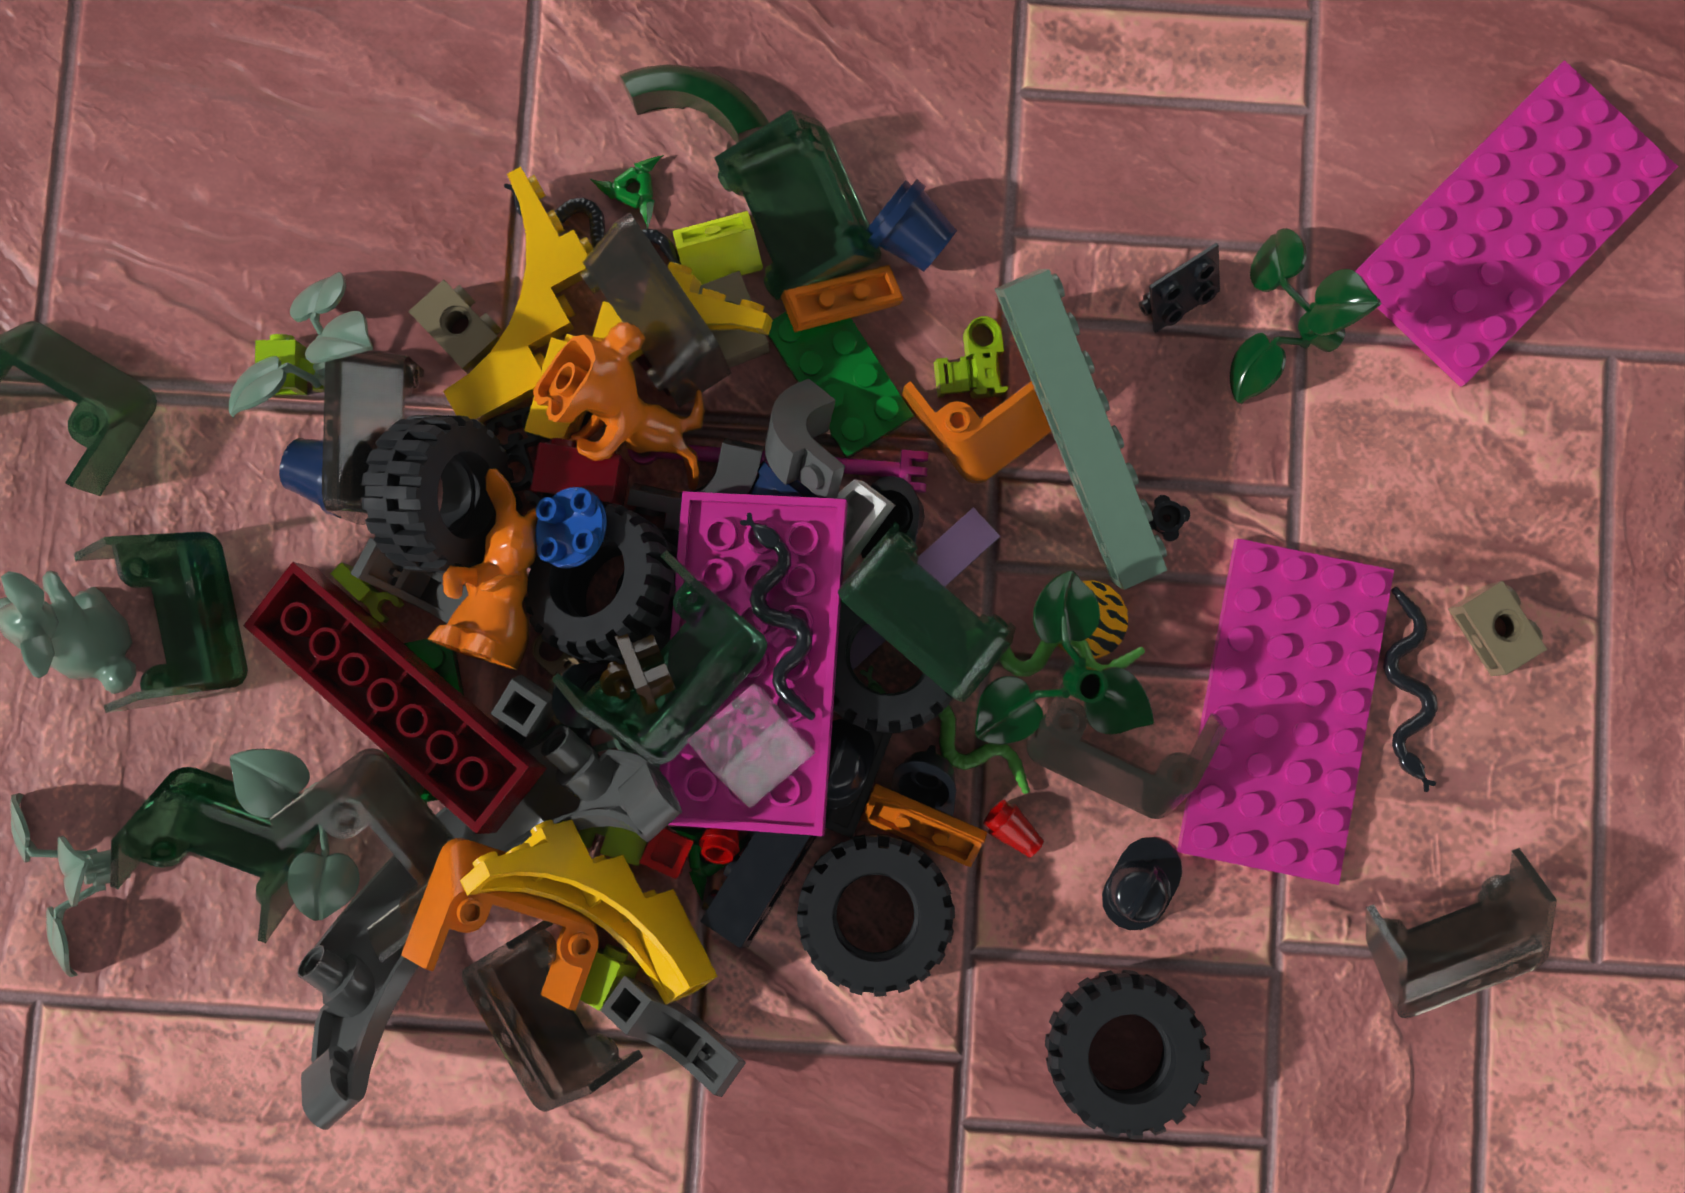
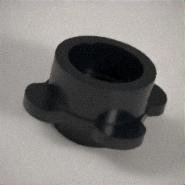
[1149,495,1190,542]

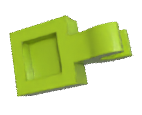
[330,562,404,623]

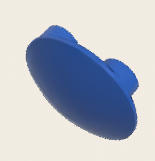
[536,487,607,569]

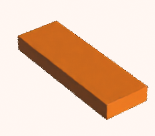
[781,264,904,332]
[860,784,987,868]

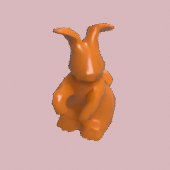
[533,322,705,491]
[427,469,538,670]

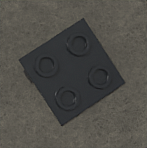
[1139,243,1220,333]

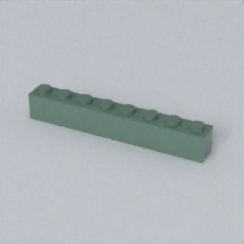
[995,269,1167,590]

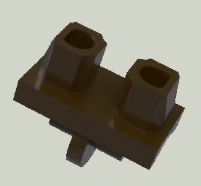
[599,634,676,715]

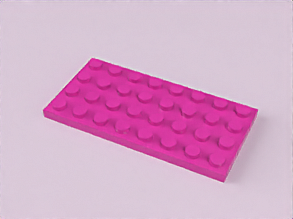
[1355,60,1679,387]
[659,491,848,836]
[1177,539,1394,885]

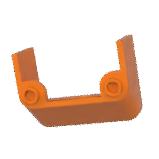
[902,381,1052,484]
[401,838,598,1011]

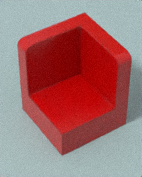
[639,826,695,880]

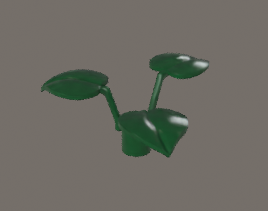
[1230,228,1382,405]
[975,571,1154,744]

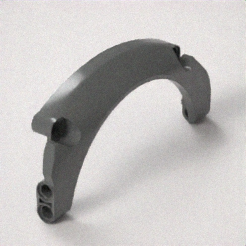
[297,726,682,1130]

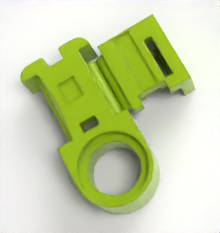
[933,316,1008,399]

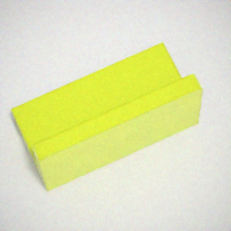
[672,211,763,285]

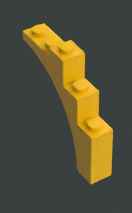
[443,166,598,423]
[524,262,773,440]
[460,820,718,1005]

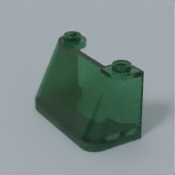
[714,110,881,301]

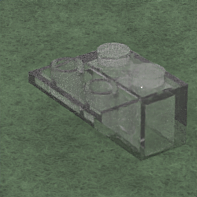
[687,684,816,808]

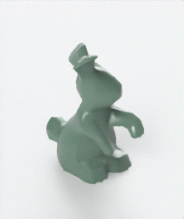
[0,570,136,694]

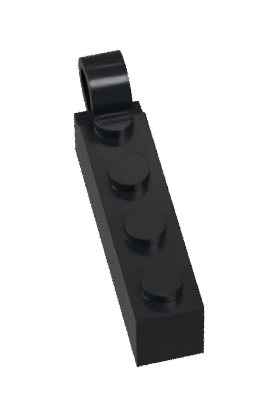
[700,809,834,949]

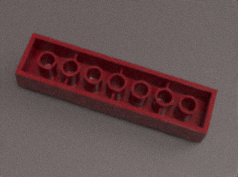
[243,562,547,834]

